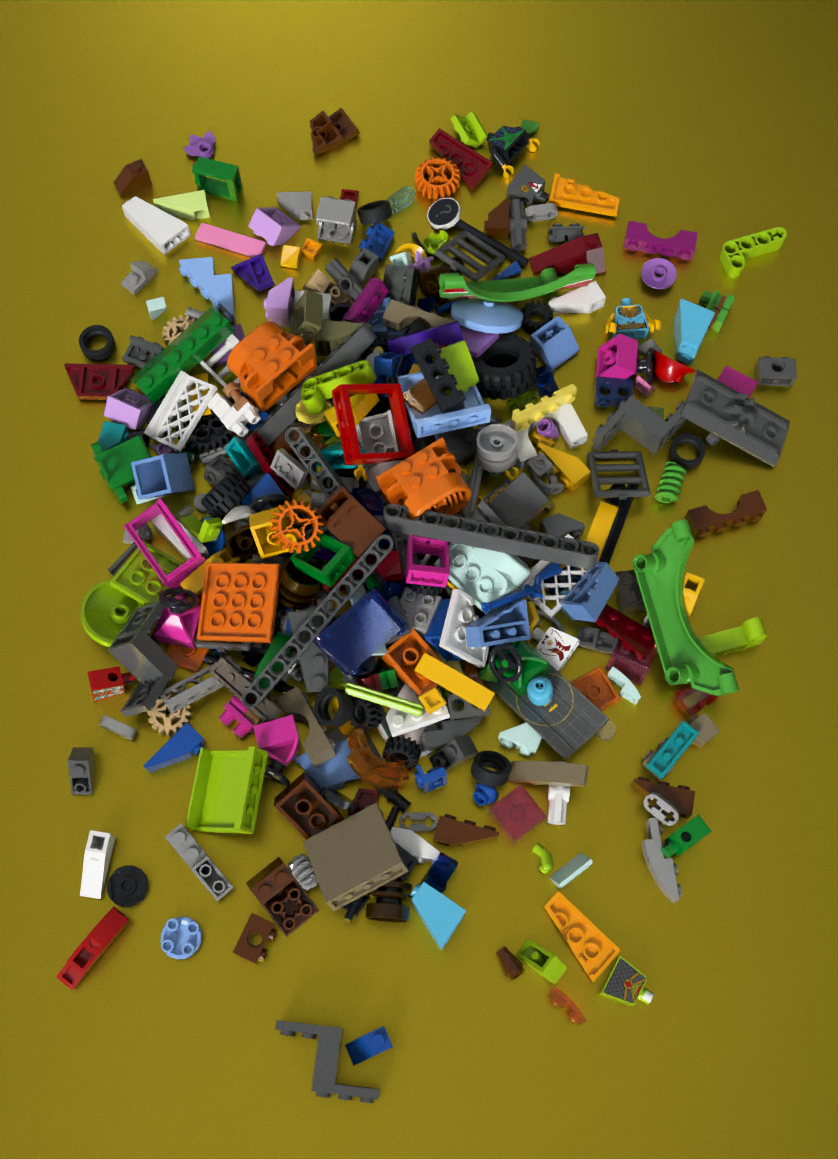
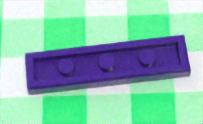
[387,321,463,356]

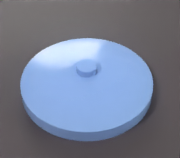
[451,297,523,334]

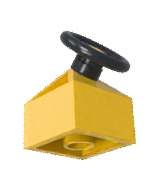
[249,494,298,559]

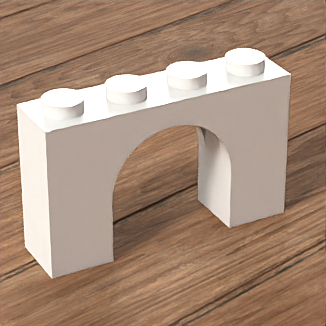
[503,403,588,470]

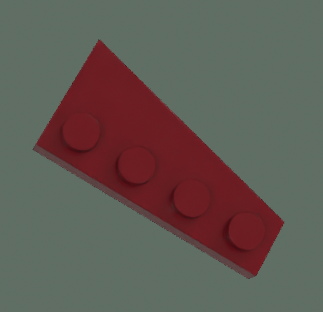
[595,604,656,661]

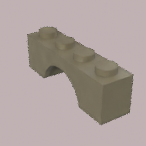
[382,299,455,332]
[277,686,336,768]
[641,712,720,783]

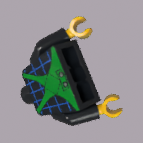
[486,126,540,179]

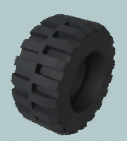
[471,333,537,400]

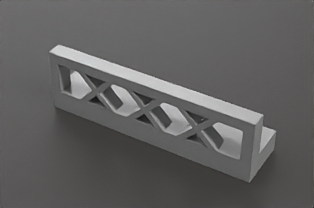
[160,656,241,714]

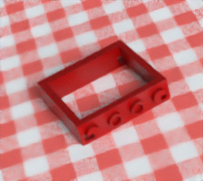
[332,384,415,465]

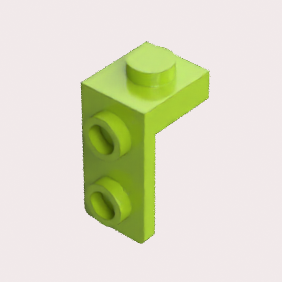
[180,515,223,543]

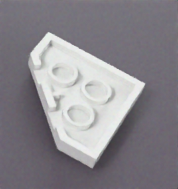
[439,589,489,668]
[386,684,450,737]

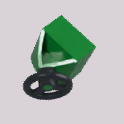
[489,640,550,697]

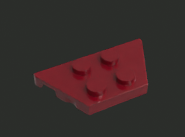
[64,363,135,400]

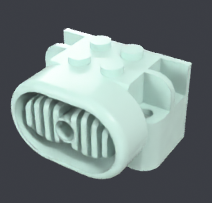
[433,543,531,615]

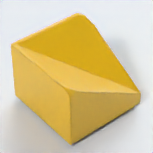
[281,245,301,269]

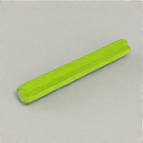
[345,682,423,716]

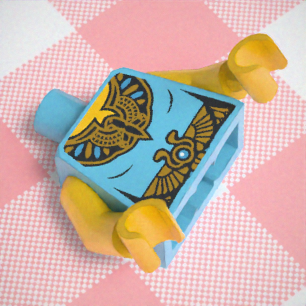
[605,298,661,339]

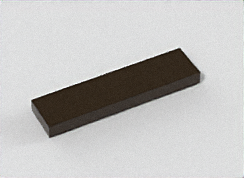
[209,656,283,722]

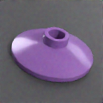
[641,258,677,289]

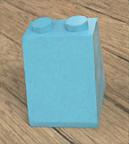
[673,298,715,365]
[411,882,466,950]

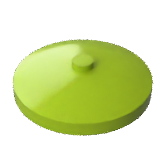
[81,579,158,647]

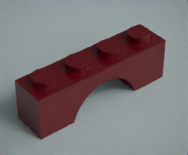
[321,550,405,593]

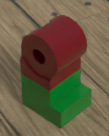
[357,668,398,691]

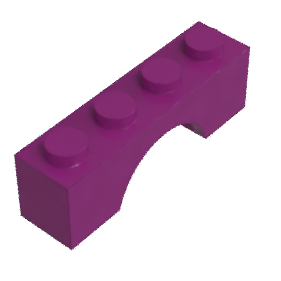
[623,221,698,260]

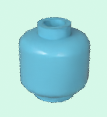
[527,676,553,706]

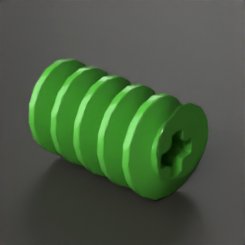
[654,462,687,504]

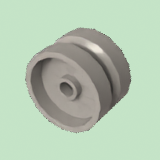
[476,424,518,473]

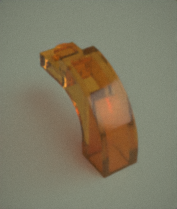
[347,729,410,790]

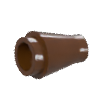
[496,946,525,980]

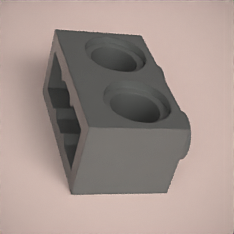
[446,692,491,721]

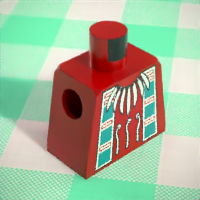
[87,667,136,702]

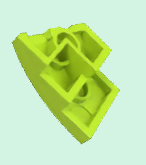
[431,340,479,395]

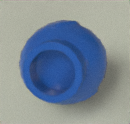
[473,782,499,806]

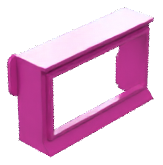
[123,497,206,589]

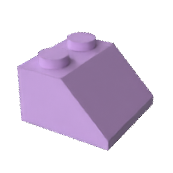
[248,207,301,246]
[264,277,295,328]
[104,387,155,430]

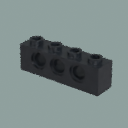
[410,338,466,414]

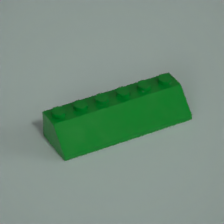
[130,307,235,404]

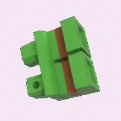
[697,289,735,332]

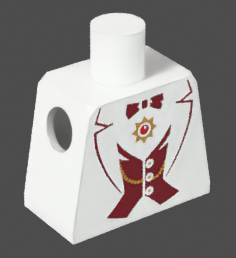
[531,627,581,672]

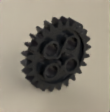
[175,410,234,454]

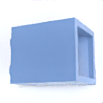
[131,453,195,500]

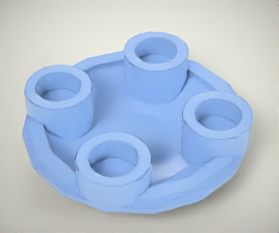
[160,917,202,959]

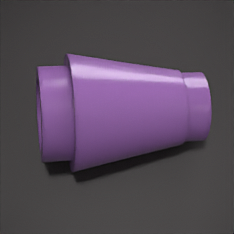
[537,418,559,439]

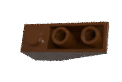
[631,777,695,819]
[433,814,499,848]

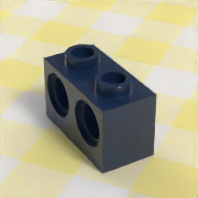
[594,377,633,407]

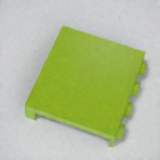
[185,747,268,834]

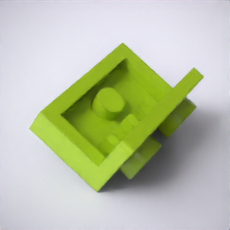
[451,111,488,148]

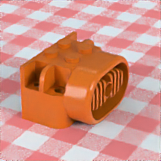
[227,321,317,413]
[376,437,471,520]

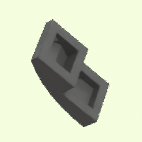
[577,626,619,655]

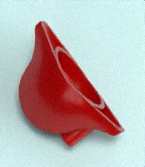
[654,349,695,383]

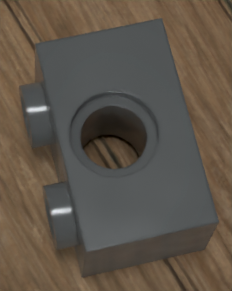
[755,356,797,387]

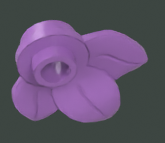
[184,131,216,158]

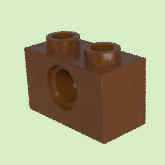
[233,913,277,965]

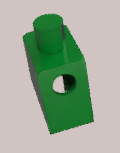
[661,814,712,858]

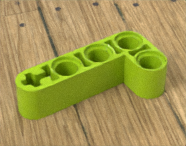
[719,227,787,278]
[301,360,377,415]
[698,617,768,657]

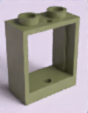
[290,289,323,346]

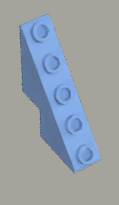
[178,257,236,324]

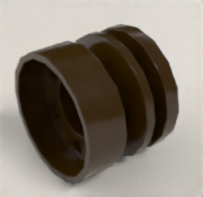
[278,559,321,610]
[366,879,412,923]

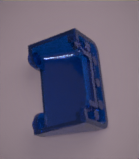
[313,586,409,677]

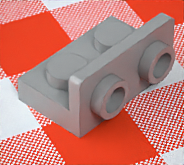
[270,448,309,490]

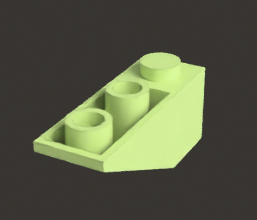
[153,190,210,220]

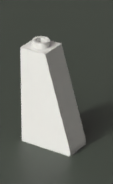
[122,196,191,255]
[151,514,210,561]

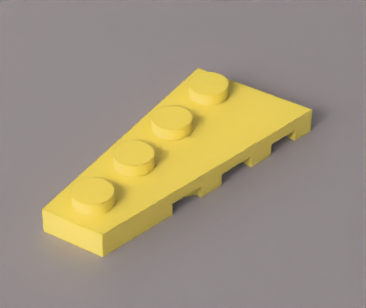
[510,384,577,432]

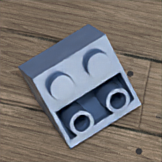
[529,316,580,371]

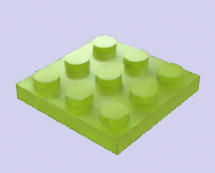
[110,541,190,605]

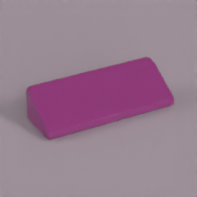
[343,278,389,323]

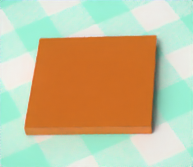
[197,563,281,643]

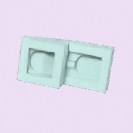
[607,666,641,705]

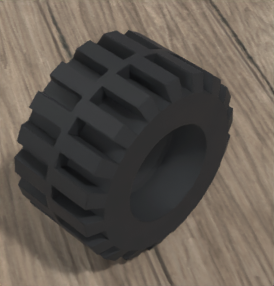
[201,470,251,519]

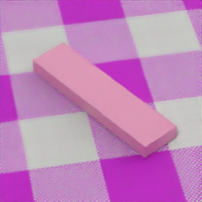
[195,222,266,257]

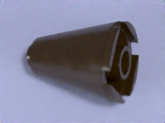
[418,257,465,302]
[221,513,259,560]

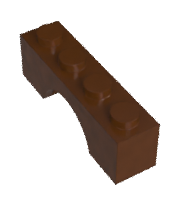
[685,490,767,537]

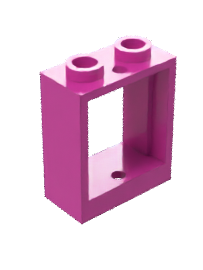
[406,535,449,588]

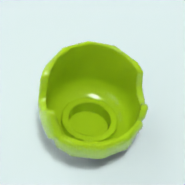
[422,230,449,255]

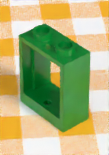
[192,156,243,201]
[290,533,356,587]

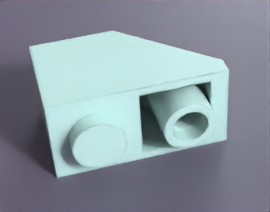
[497,723,542,757]

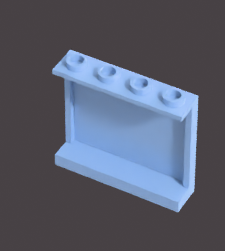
[398,372,491,438]

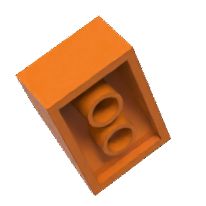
[381,629,443,697]

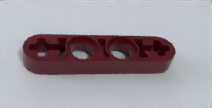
[246,432,294,497]

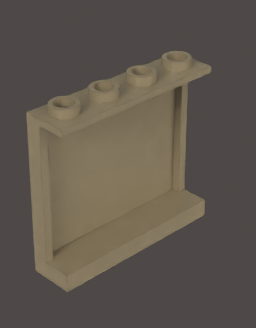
[303,803,409,911]

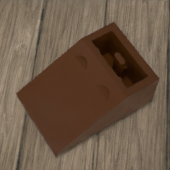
[315,486,387,558]
[246,857,319,937]

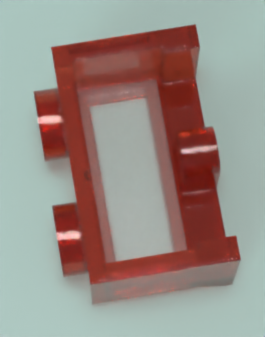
[673,683,720,721]

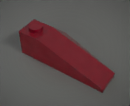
[529,233,606,276]

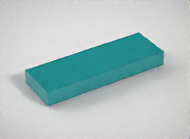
[646,720,699,780]

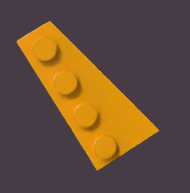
[549,173,620,217]
[544,891,621,983]

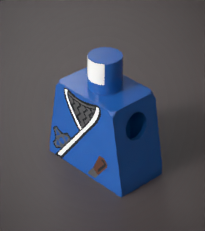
[374,352,404,397]

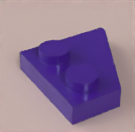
[231,253,275,292]

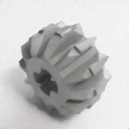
[288,853,318,891]

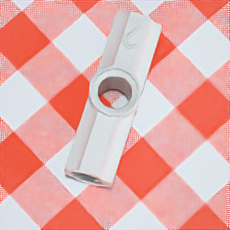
[547,761,570,825]

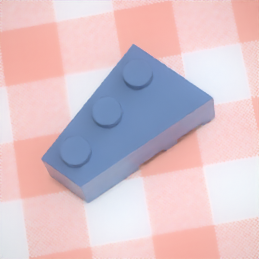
[560,562,619,622]
[465,599,531,647]

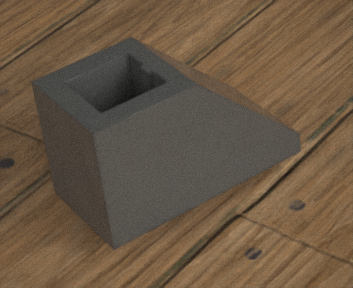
[347,248,379,287]
[540,513,585,539]
[429,735,478,772]
[68,747,95,795]

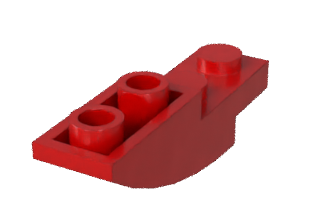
[56,907,130,990]

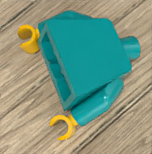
[312,441,368,482]

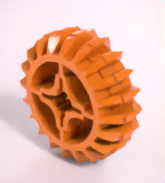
[414,156,461,201]
[269,499,324,554]

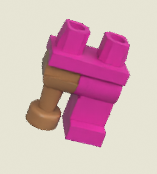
[219,677,278,739]

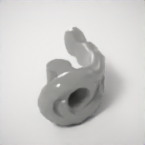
[528,466,565,495]
[535,608,566,633]

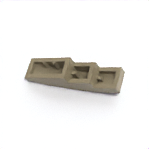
[508,761,589,787]

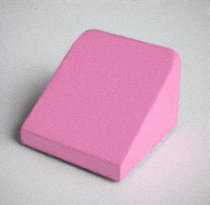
[634,375,655,397]

